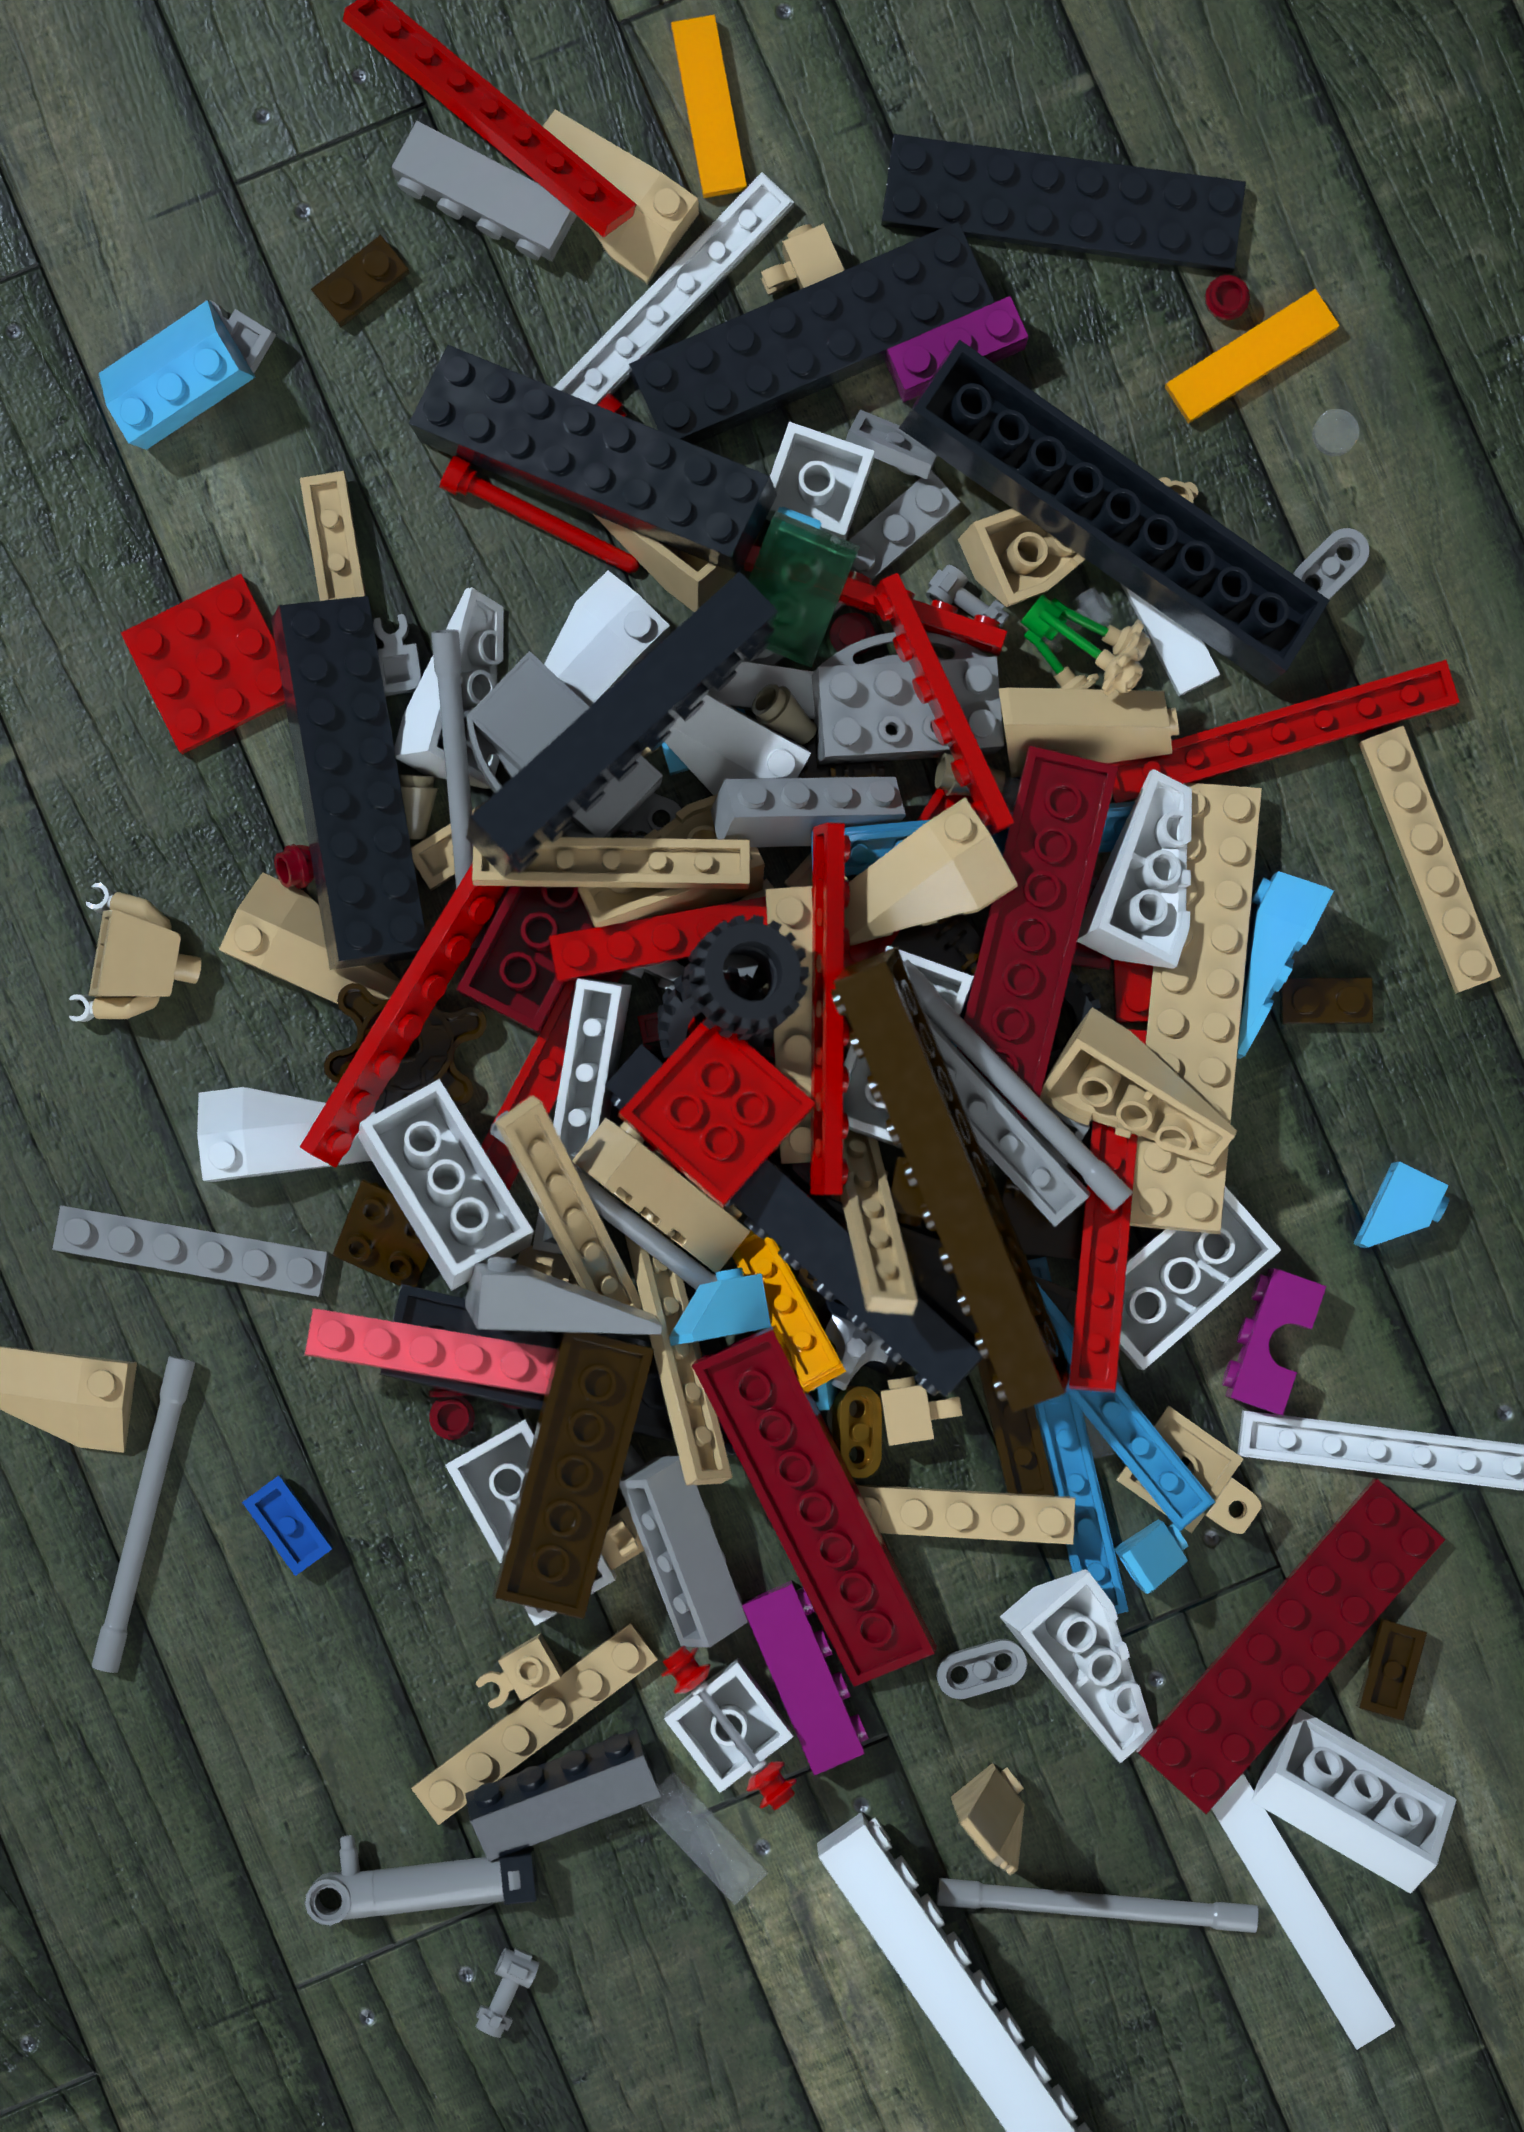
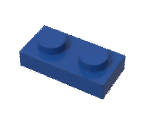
[242,1475,334,1576]

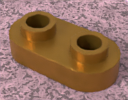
[833,1386,882,1478]

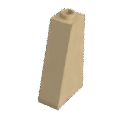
[999,687,1179,778]

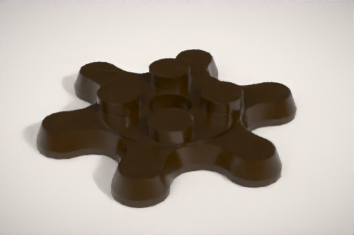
[324,964,487,1114]

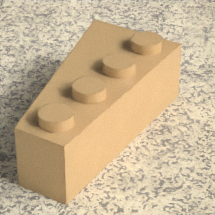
[572,1118,750,1272]

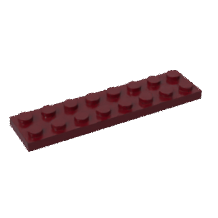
[957,745,1118,1122]
[692,1325,937,1687]
[1136,1478,1445,1815]

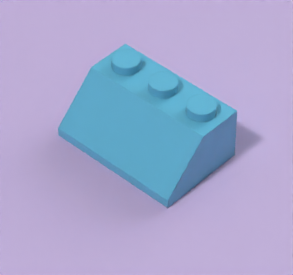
[99,300,255,450]

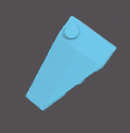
[1237,871,1334,1059]

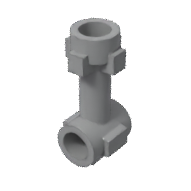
[926,565,1009,629]
[476,1948,539,2038]

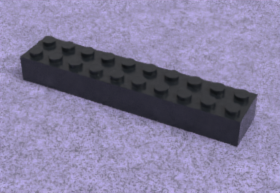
[899,339,1330,685]
[605,1044,983,1397]

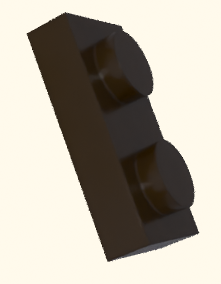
[311,234,410,328]
[1280,978,1373,1024]
[1356,1618,1427,1721]

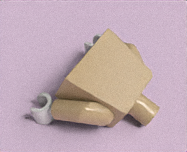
[69,883,201,1022]

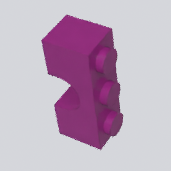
[885,296,1029,402]
[1222,1268,1327,1416]

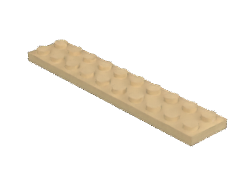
[1130,783,1262,1234]

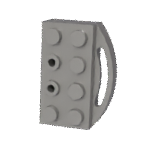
[812,632,1004,765]
[467,651,663,838]

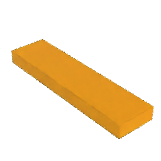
[671,14,747,199]
[1164,289,1340,424]
[732,1229,846,1393]

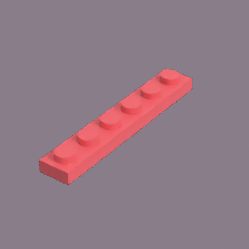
[305,1308,557,1395]

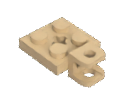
[1116,1406,1262,1534]

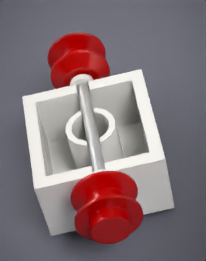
[661,1645,797,1810]

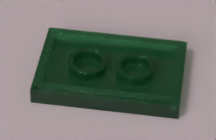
[749,511,860,668]

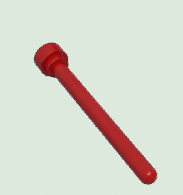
[439,456,640,574]

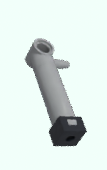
[305,1835,539,1925]

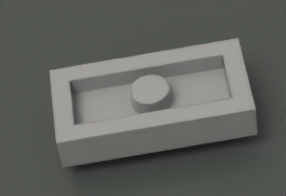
[845,409,938,479]

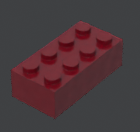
[456,886,595,1034]

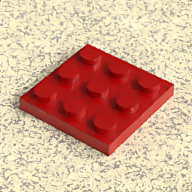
[120,573,285,754]
[618,1017,815,1208]

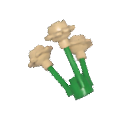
[1020,594,1151,696]

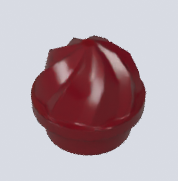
[274,844,314,889]

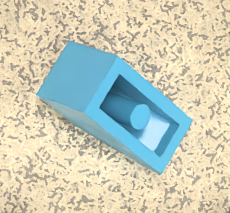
[1353,1161,1449,1248]
[669,1268,771,1346]
[1114,1519,1188,1594]

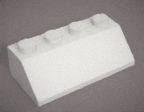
[1251,1708,1457,1894]

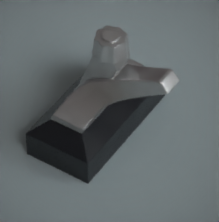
[818,1299,897,1390]

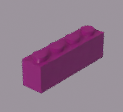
[742,1580,869,1776]

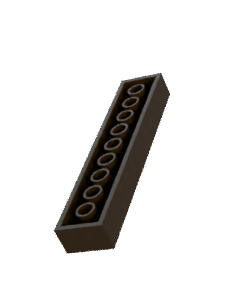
[831,947,1071,1412]

